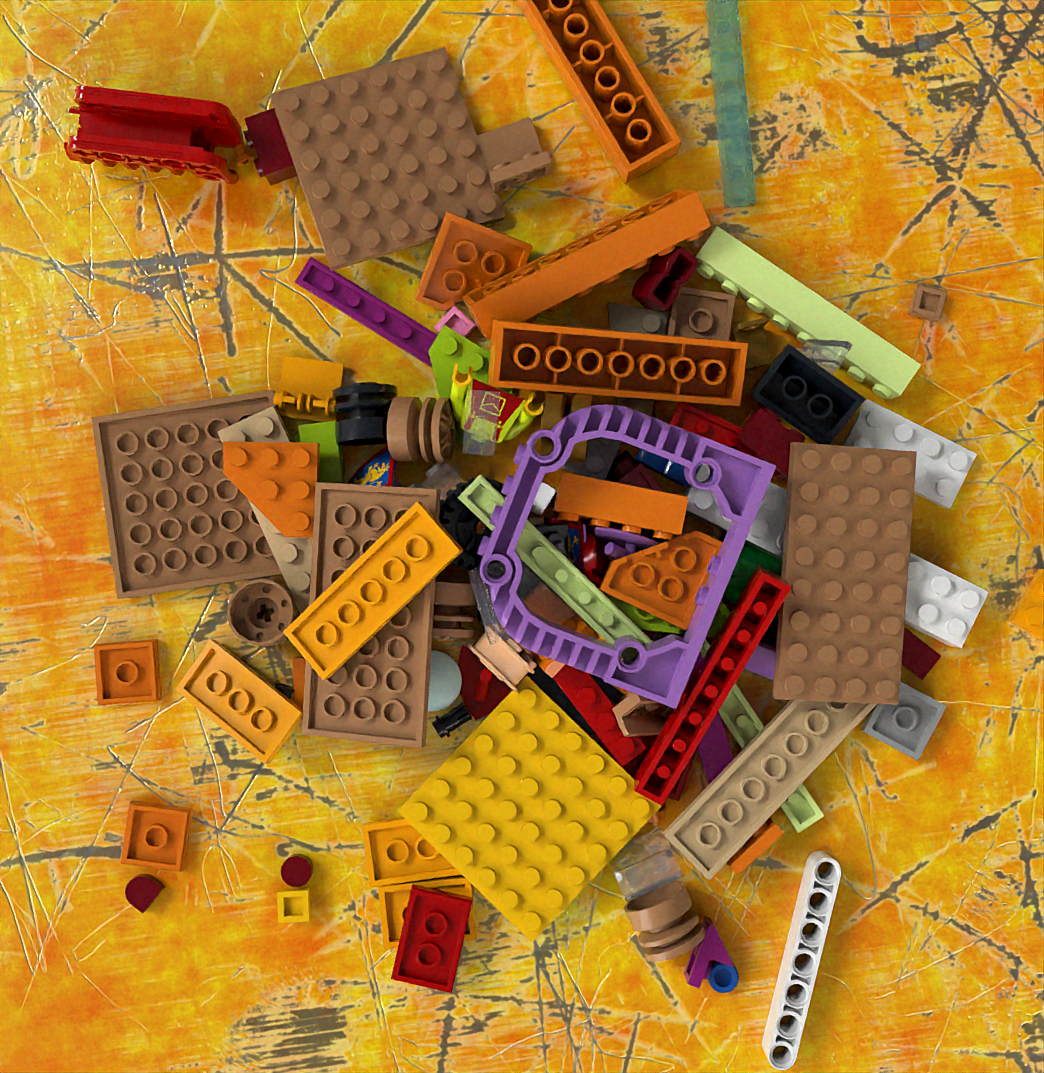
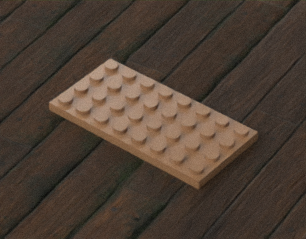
[773,442,917,705]
[302,482,441,748]

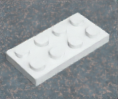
[842,399,977,509]

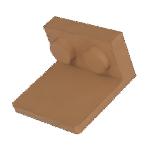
[476,117,552,194]

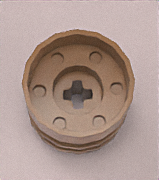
[387,397,456,463]
[227,579,301,647]
[432,581,477,641]
[624,880,706,962]

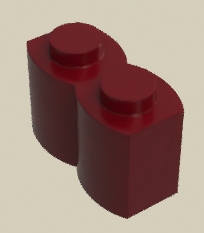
[632,246,698,311]

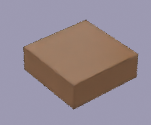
[907,283,948,323]

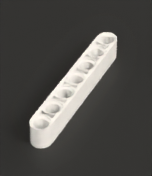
[762,851,841,1070]

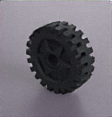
[439,478,529,572]

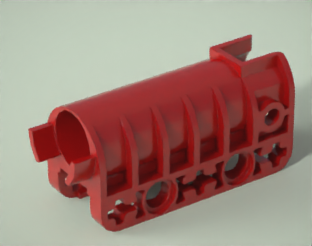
[64,85,244,184]

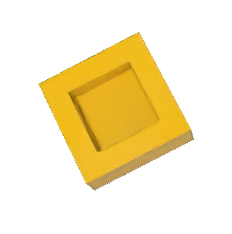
[277,887,311,923]

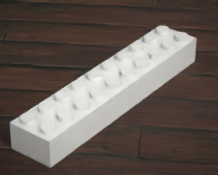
[684,464,989,648]

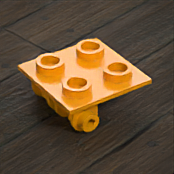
[273,355,344,422]

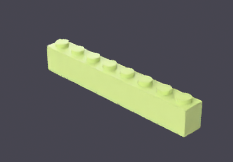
[695,226,921,400]

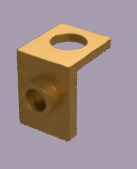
[732,317,773,370]

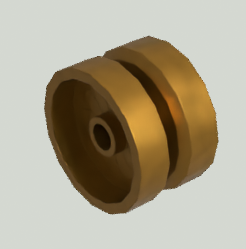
[540,391,593,463]

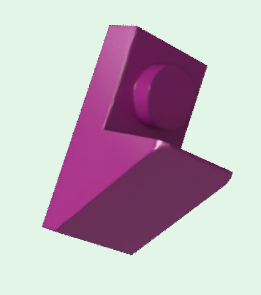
[684,916,733,989]

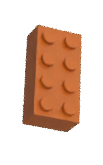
[553,472,689,541]

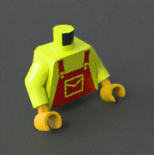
[450,363,546,456]

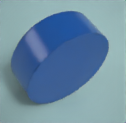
[707,960,739,993]

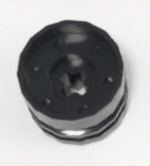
[332,382,398,446]

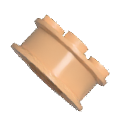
[466,624,537,692]

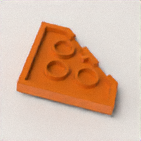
[414,211,533,311]
[223,441,320,538]
[599,530,723,631]

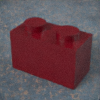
[243,108,298,185]
[731,408,806,480]

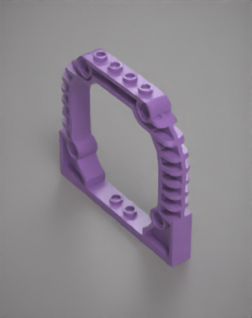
[477,404,776,709]

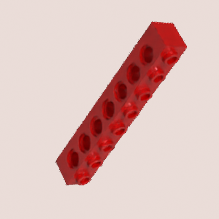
[634,565,791,806]

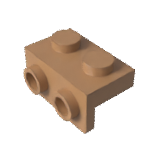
[613,691,672,737]

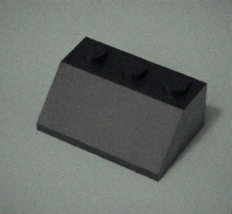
[750,344,866,445]

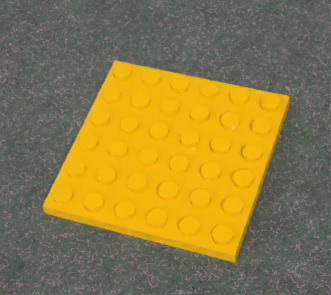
[397,675,662,942]

